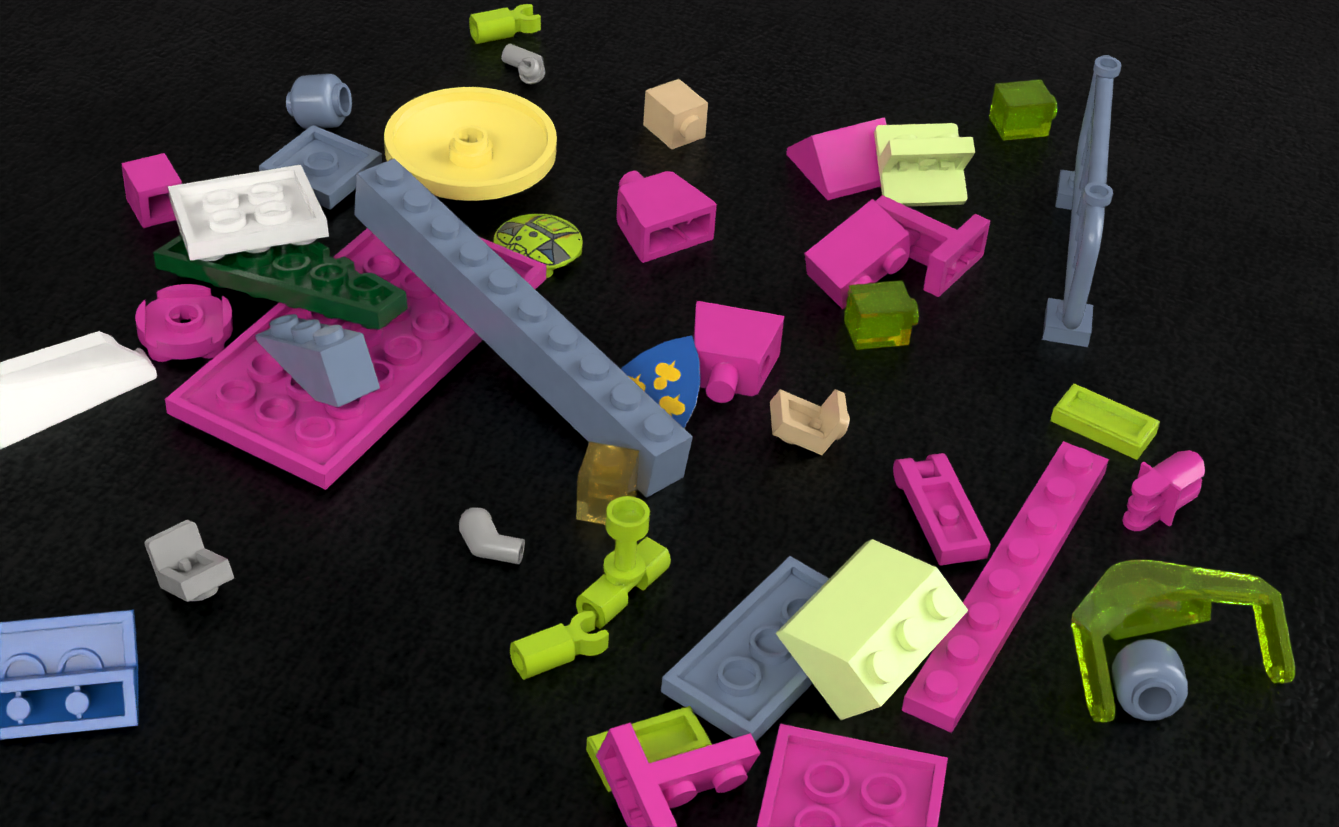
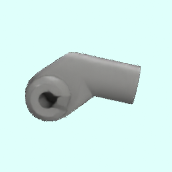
[459,507,525,564]

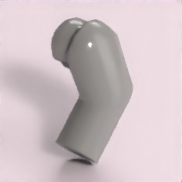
[502,44,545,85]

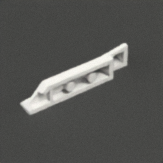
[0,331,157,449]

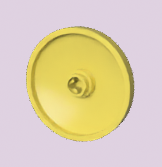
[384,87,557,201]

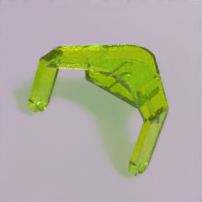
[1072,560,1295,723]

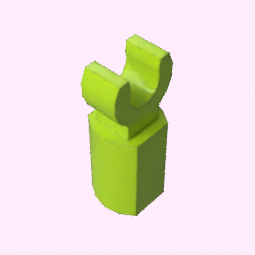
[469,4,541,44]
[510,611,609,680]

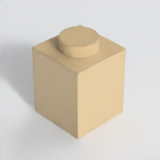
[643,79,708,149]

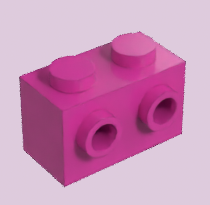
[805,199,910,309]

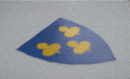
[621,335,701,428]

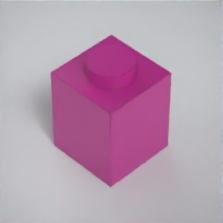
[121,153,182,228]

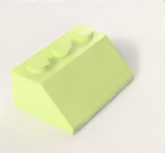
[776,539,968,720]

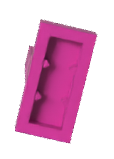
[876,195,990,297]
[596,723,760,827]

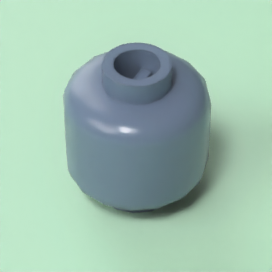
[286,74,352,129]
[1112,639,1188,721]

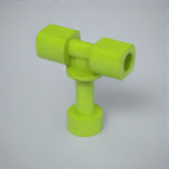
[576,496,671,629]

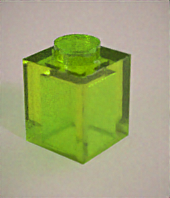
[989,79,1057,140]
[844,281,919,350]

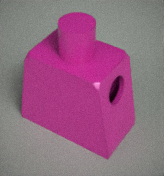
[616,171,717,263]
[693,301,785,403]

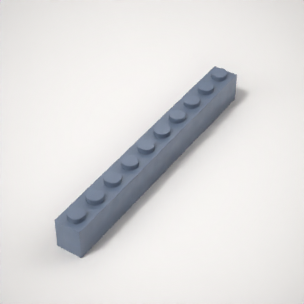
[354,158,693,498]

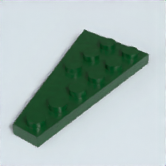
[153,235,408,330]

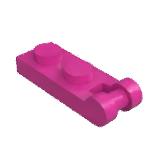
[893,453,991,566]

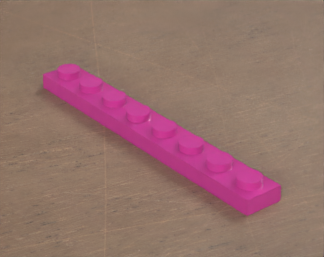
[902,441,1109,733]

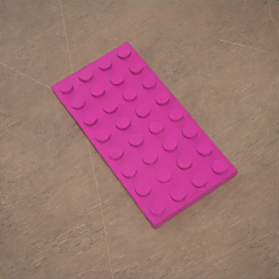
[165,228,546,490]

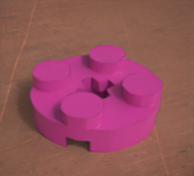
[135,284,233,362]

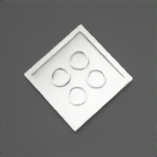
[168,165,329,261]

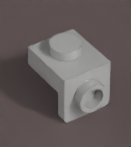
[145,520,234,602]

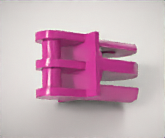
[1123,450,1205,531]

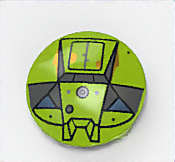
[494,214,583,279]

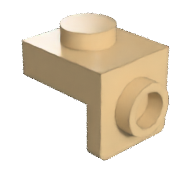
[770,389,850,455]

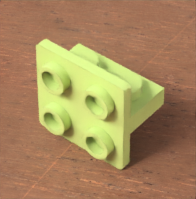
[874,123,975,206]

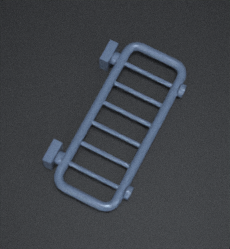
[1042,55,1121,347]

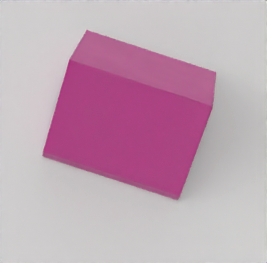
[787,117,887,200]

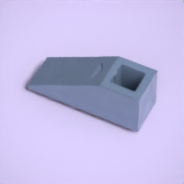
[255,314,380,407]

